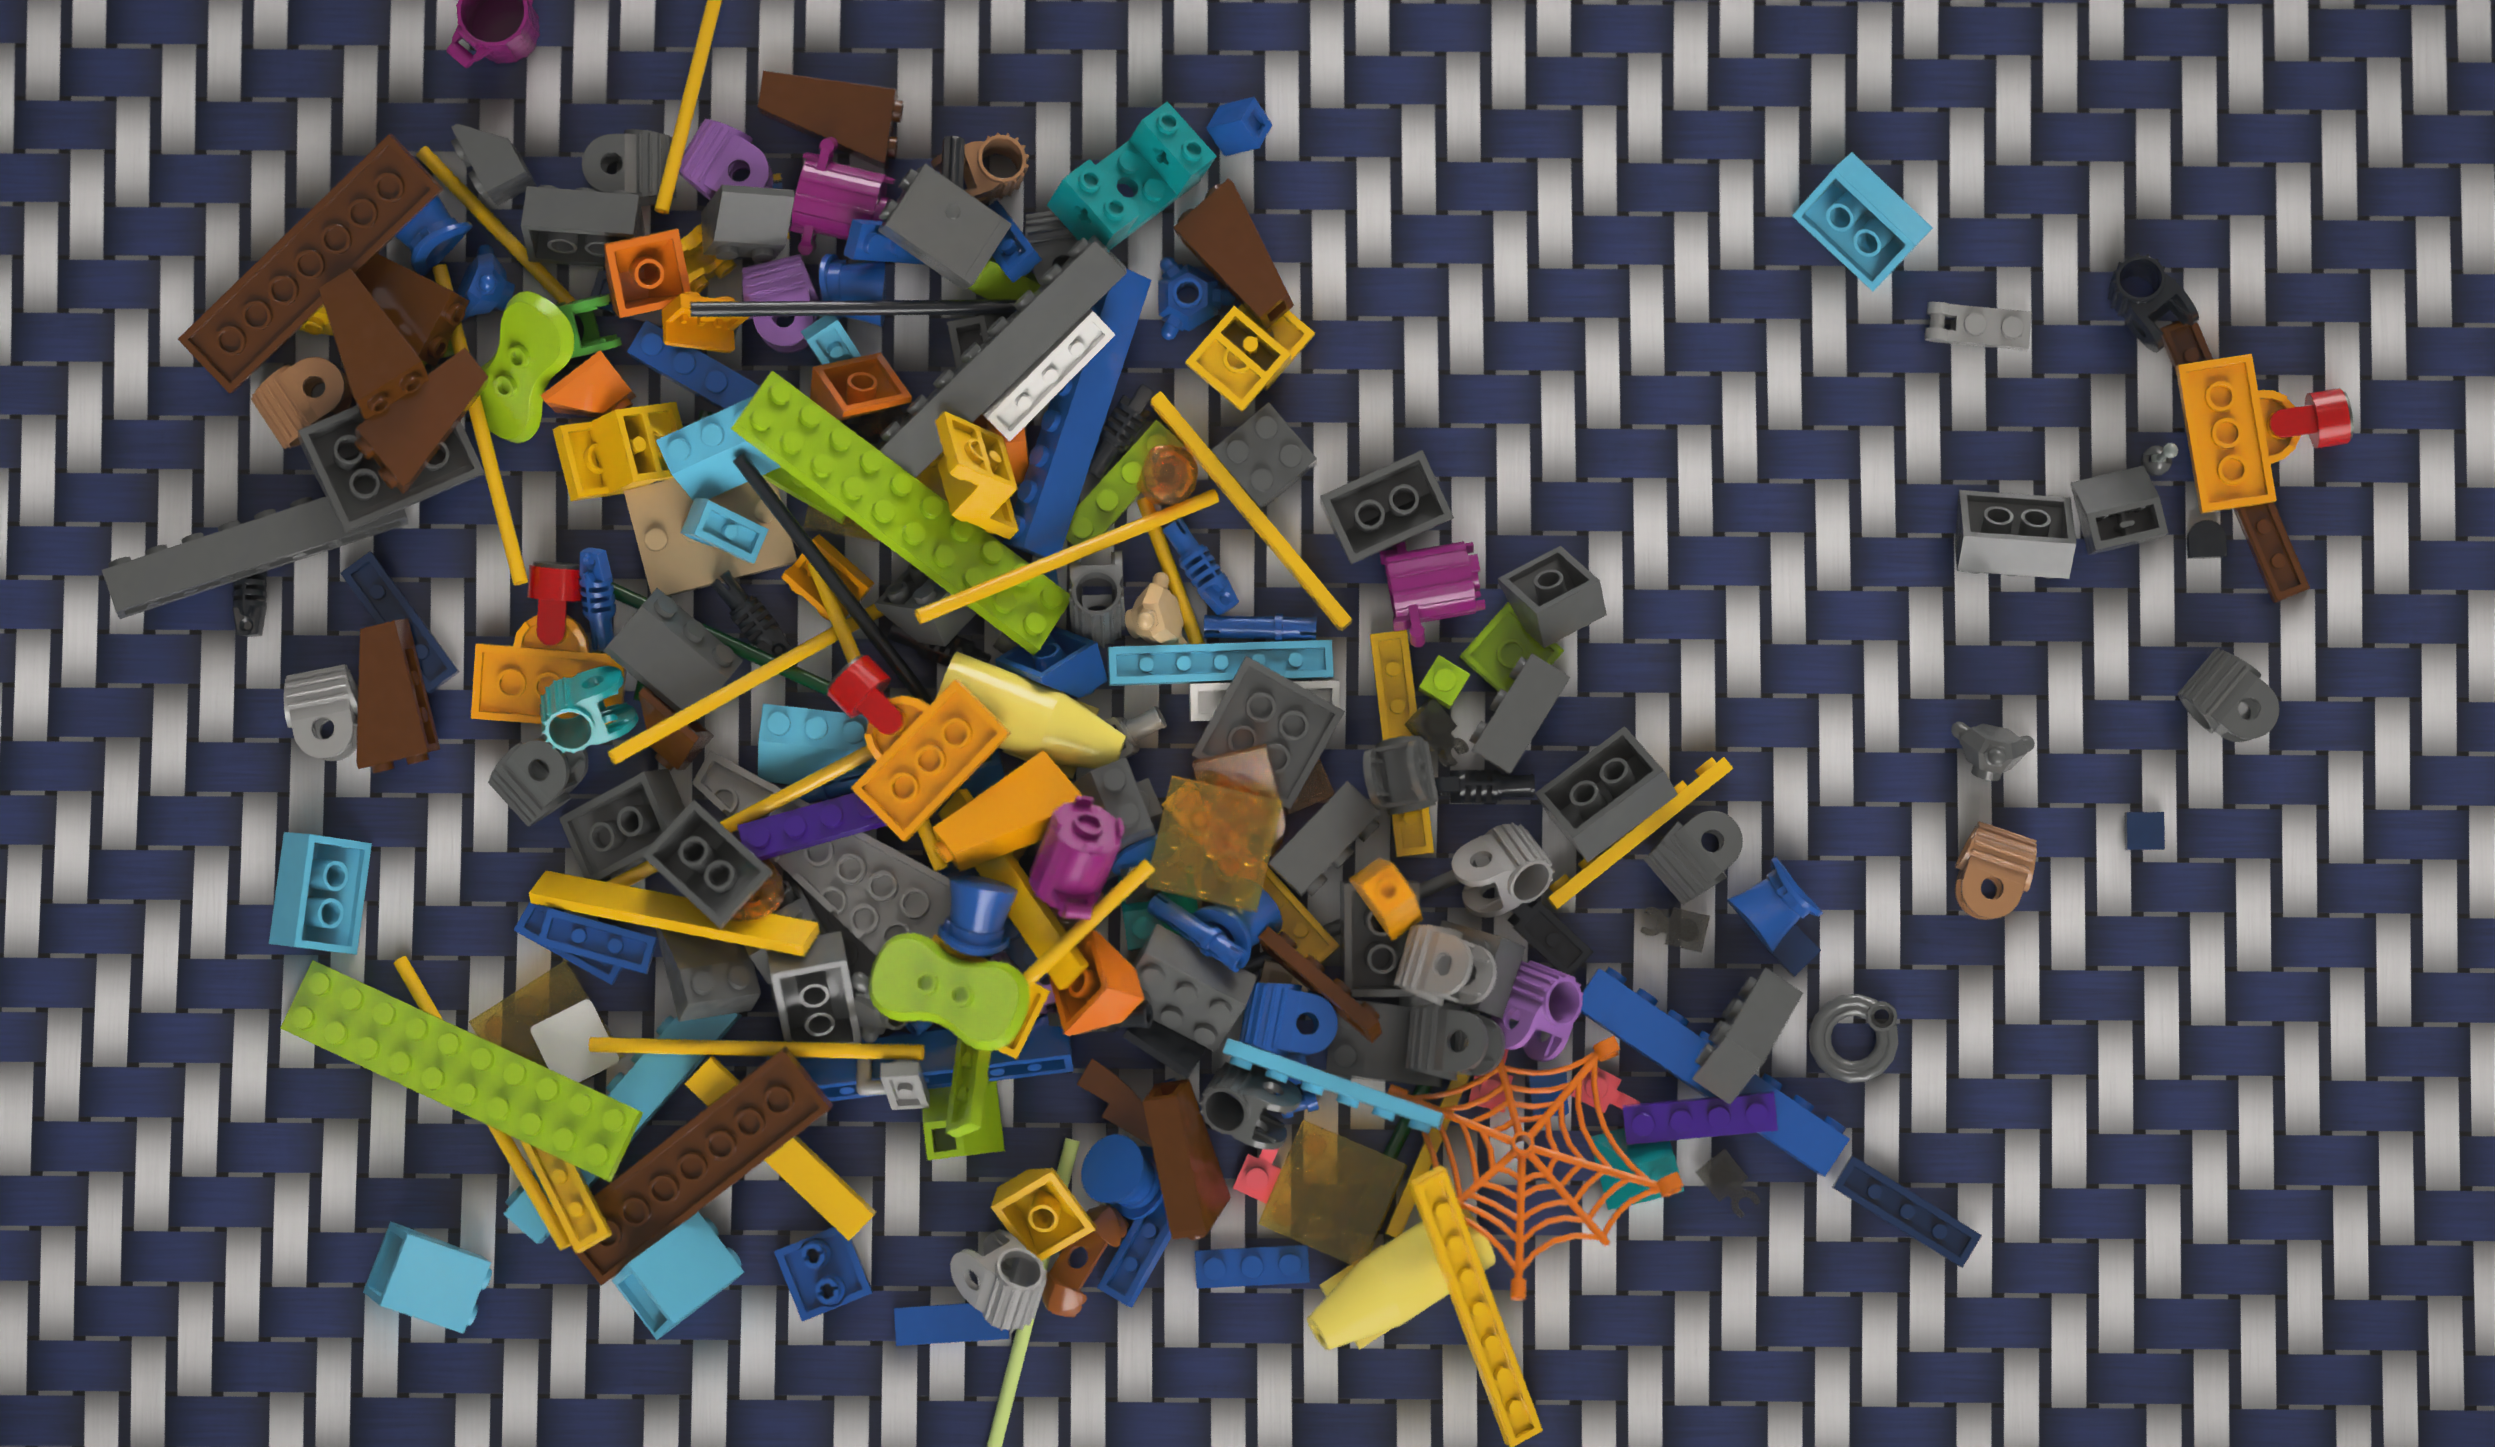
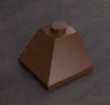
[638,687,714,771]

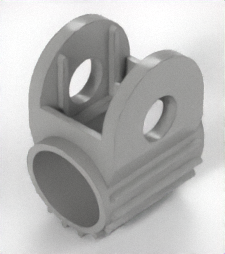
[284,664,358,761]
[1452,822,1555,918]
[1394,925,1497,1006]
[951,1230,1047,1332]

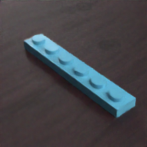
[1107,640,1334,686]
[1223,1038,1445,1134]

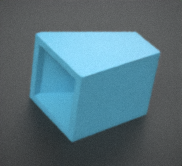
[612,1212,744,1340]
[363,1221,492,1334]

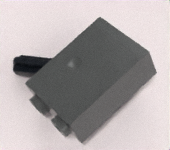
[877,136,1012,291]

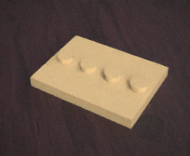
[624,478,797,596]

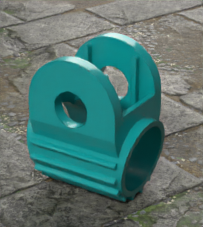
[540,666,639,753]

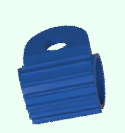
[1239,983,1338,1059]

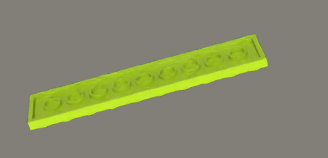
[730,370,1070,656]
[280,960,644,1182]

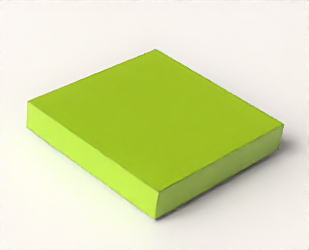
[1459,601,1565,693]

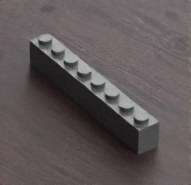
[879,235,1127,478]
[102,497,408,619]

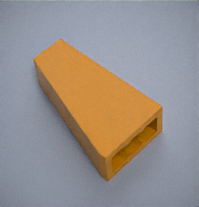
[933,750,1083,871]
[1349,857,1423,941]

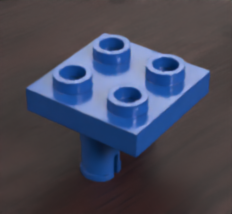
[774,1227,873,1322]

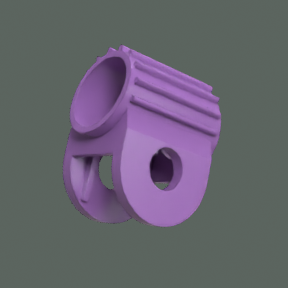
[679,118,773,200]
[742,254,819,353]
[1491,960,1584,1062]

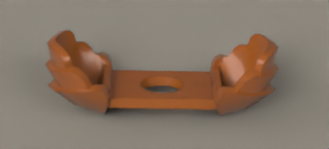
[1042,1205,1129,1318]

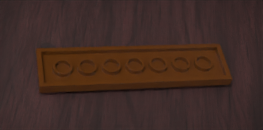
[178,134,444,394]
[569,1046,833,1286]

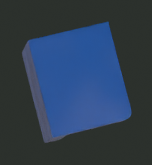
[1206,97,1272,156]
[1526,1072,1569,1116]

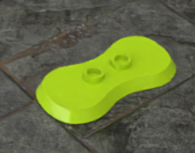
[480,291,574,443]
[868,933,1030,1050]

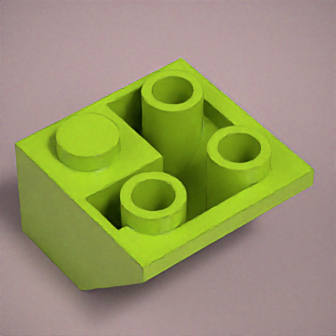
[922,1081,1005,1161]

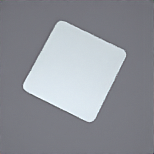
[530,999,619,1082]

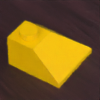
[991,1168,1097,1261]

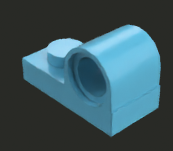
[801,316,861,365]
[681,498,769,564]

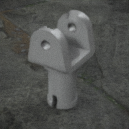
[1105,706,1167,759]

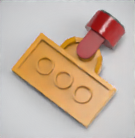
[2175,354,2354,514]
[471,561,626,724]
[827,655,1011,842]

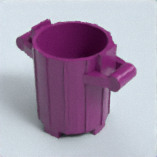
[446,0,540,69]
[789,137,896,255]
[1380,540,1485,647]
[1028,796,1124,920]

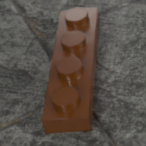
[1258,926,1382,1044]

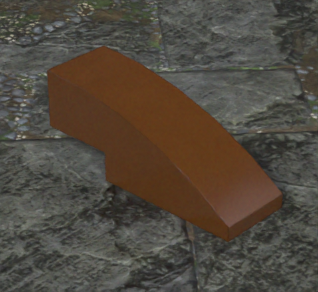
[1077,1058,1152,1146]

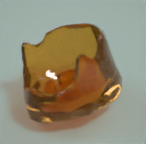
[1136,445,1198,506]

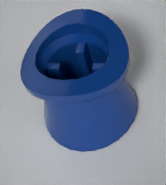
[395,195,473,276]
[819,253,886,327]
[1727,856,1824,954]
[938,875,1018,956]
[1192,878,1283,969]
[1081,1134,1163,1220]

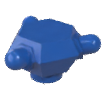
[457,244,515,322]
[1158,256,1235,340]

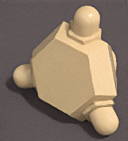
[1125,572,1188,645]

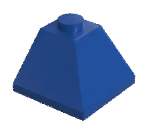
[994,626,1108,698]

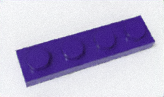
[737,792,887,861]
[1623,1091,1778,1145]

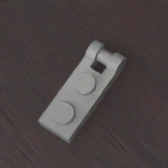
[1925,302,2032,351]

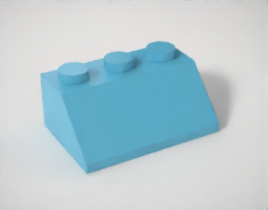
[1792,152,1933,291]
[656,396,781,501]
[758,704,874,785]
[269,832,372,955]

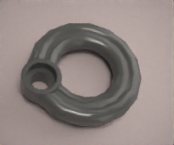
[1809,994,1899,1083]

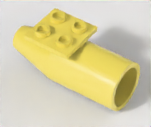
[936,652,1127,779]
[1307,1208,1496,1350]

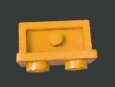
[662,292,749,353]
[781,534,875,620]

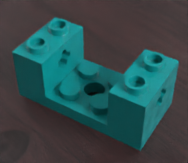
[1047,101,1217,250]

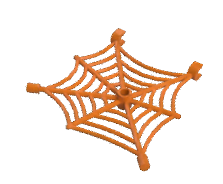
[1387,1036,1684,1300]

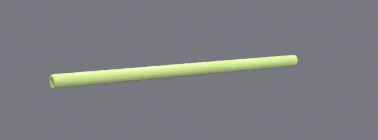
[986,1138,1080,1447]

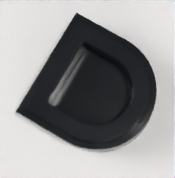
[2186,520,2227,559]

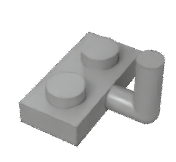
[856,1059,930,1110]

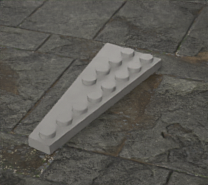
[692,751,951,956]

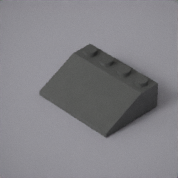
[298,406,485,533]

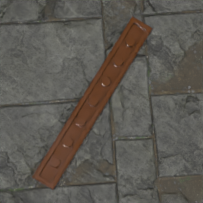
[2159,321,2310,604]

